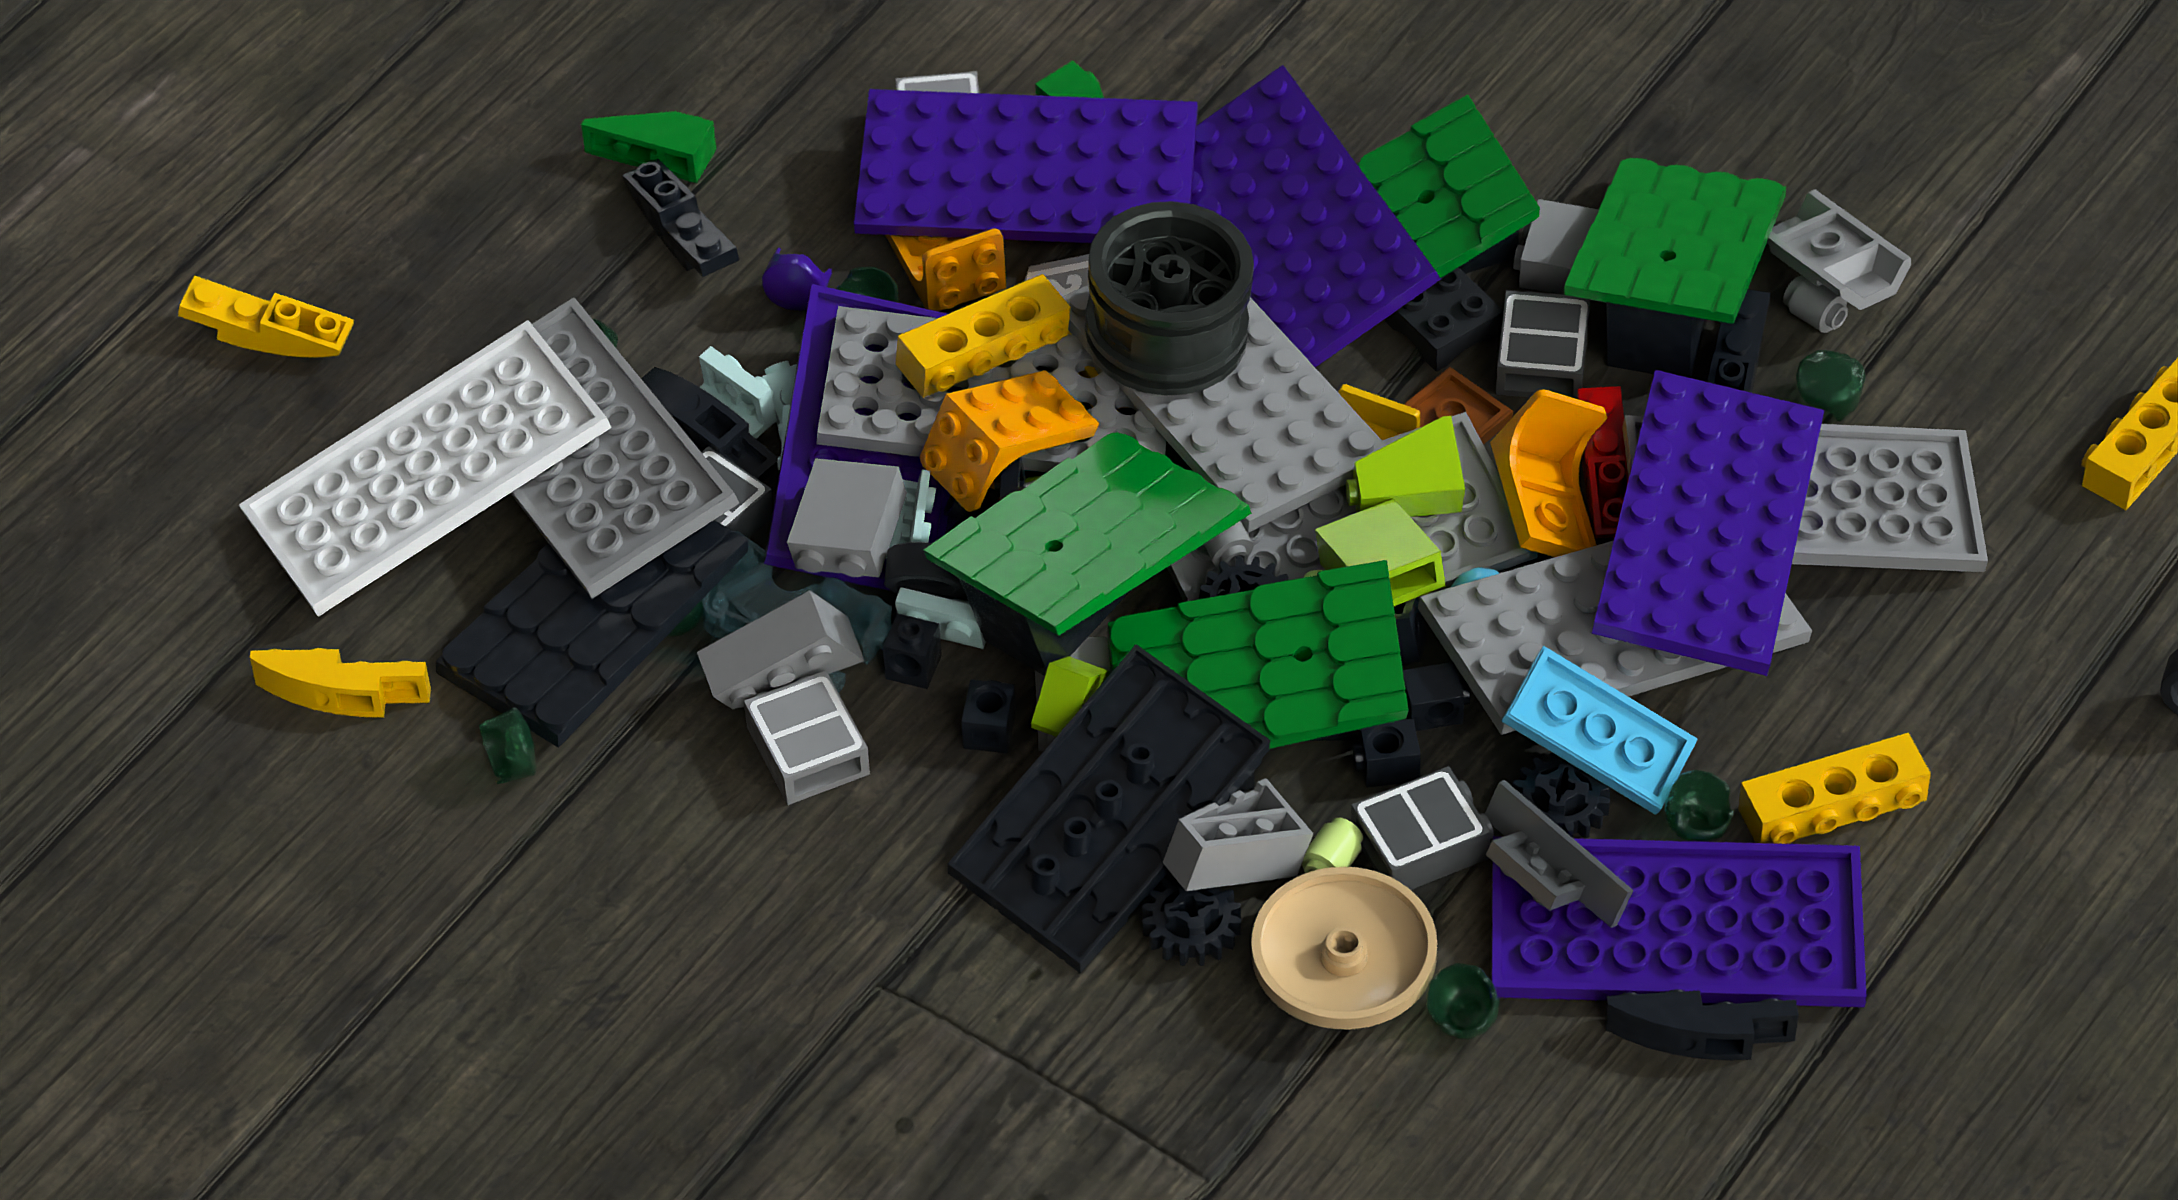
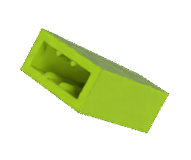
[1346,416,1465,517]

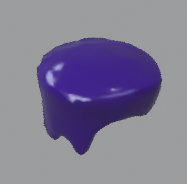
[762,247,832,311]

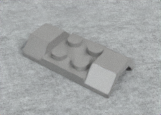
[1767,189,1911,310]

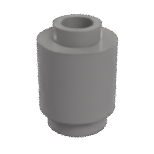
[1783,276,1848,333]
[1204,521,1253,567]

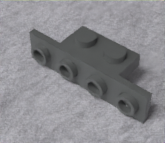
[1485,780,1633,928]

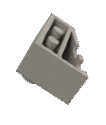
[697,591,865,709]
[1163,778,1314,891]

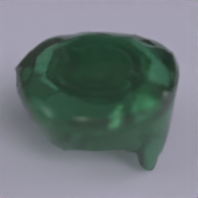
[1796,350,1866,422]
[479,707,537,784]

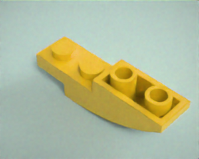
[178,275,354,357]
[250,648,431,718]

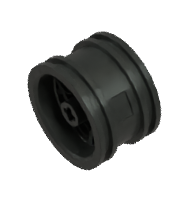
[1085,201,1254,396]

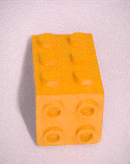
[886,228,1006,311]
[920,370,1099,512]
[1490,389,1607,557]

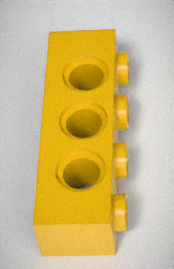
[896,274,1071,398]
[2082,358,2178,510]
[1738,732,1931,844]

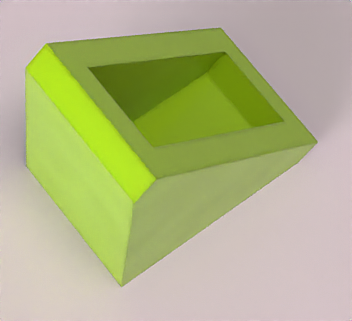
[1031,656,1109,737]

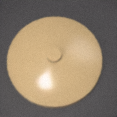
[1252,867,1437,1029]

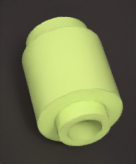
[1302,818,1363,873]

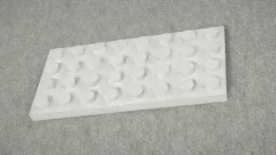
[239,320,612,617]

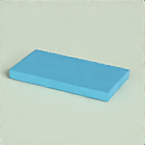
[1501,646,1698,815]

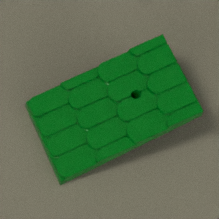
[1357,95,1540,278]
[1564,158,1786,378]
[923,432,1252,676]
[1106,560,1408,749]

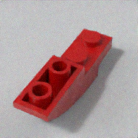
[1577,386,1628,539]

